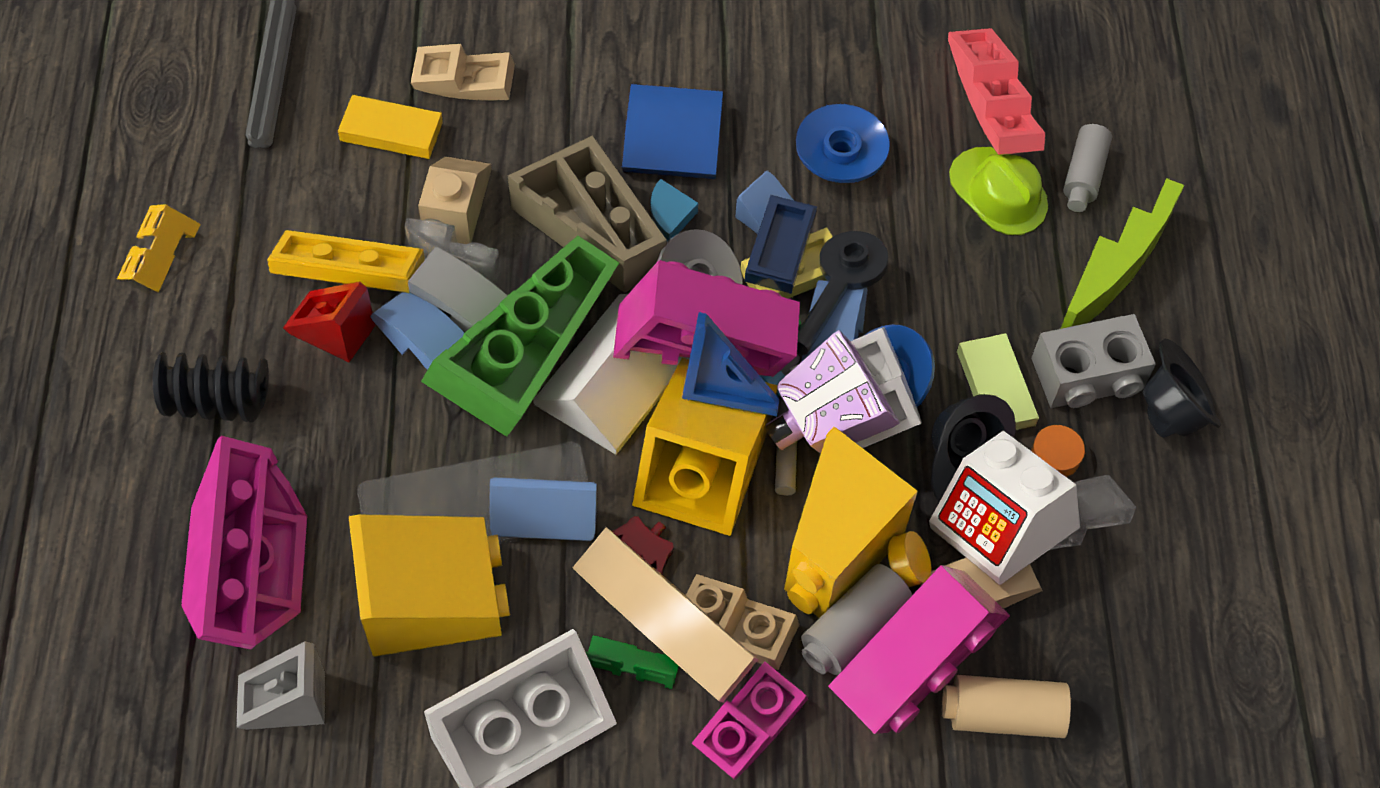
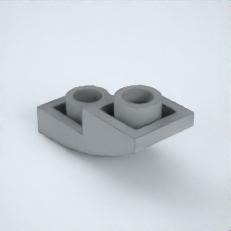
[408,246,507,332]

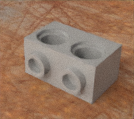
[1031,314,1156,408]

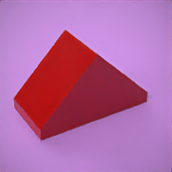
[283,282,376,363]

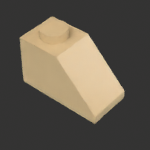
[418,157,492,246]

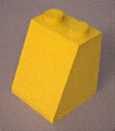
[632,357,778,536]
[784,427,918,618]
[349,514,510,657]

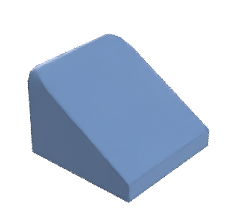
[735,171,793,234]

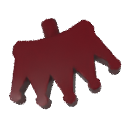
[612,516,674,574]

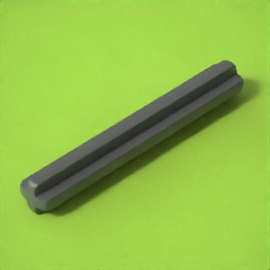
[245,0,296,149]

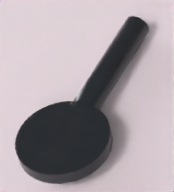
[797,231,888,355]

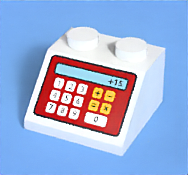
[929,431,1080,585]

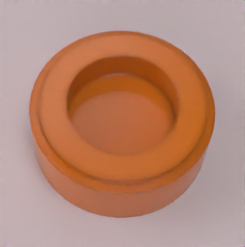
[1031,425,1085,477]

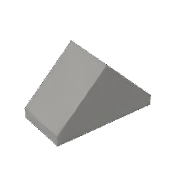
[236,641,325,730]

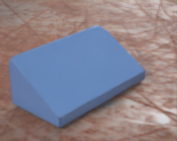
[490,477,597,541]

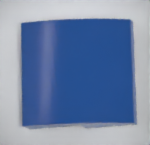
[622,84,723,179]

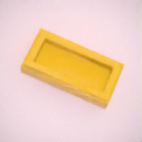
[338,95,443,159]

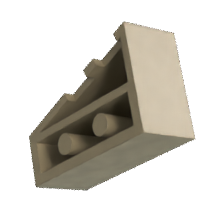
[508,135,667,293]

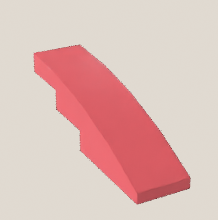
[948,28,1045,155]

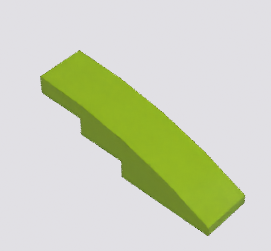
[1060,178,1184,329]

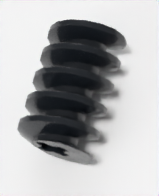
[153,351,269,423]

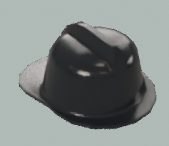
[1143,338,1222,438]
[931,394,1016,502]

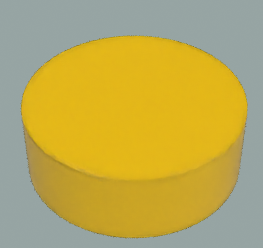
[888,531,931,587]

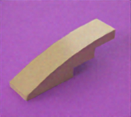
[572,527,758,702]

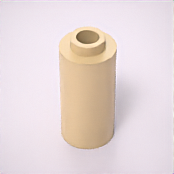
[942,675,1071,738]

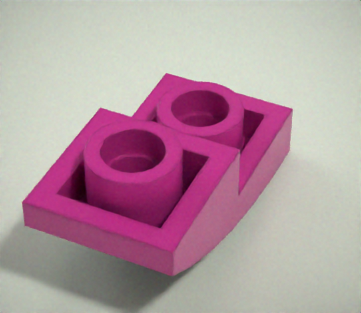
[692,661,808,780]

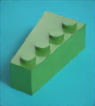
[421,235,619,437]

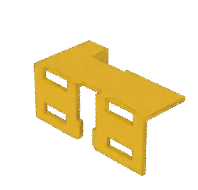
[117,204,200,293]

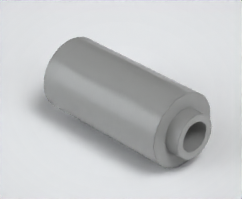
[801,564,913,675]

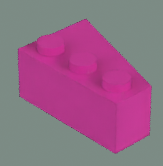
[613,260,800,377]
[828,565,1010,734]

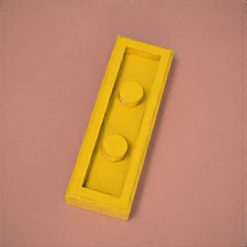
[267,230,425,293]

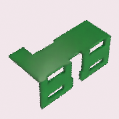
[585,635,679,689]

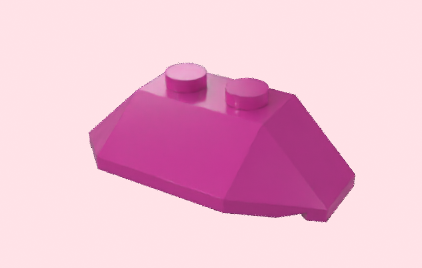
[181,436,307,649]

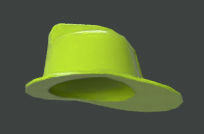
[949,147,1048,235]

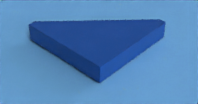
[682,312,779,416]

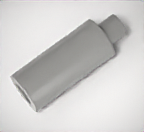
[1063,124,1112,212]

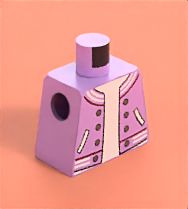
[766,330,900,453]

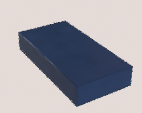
[744,195,817,294]

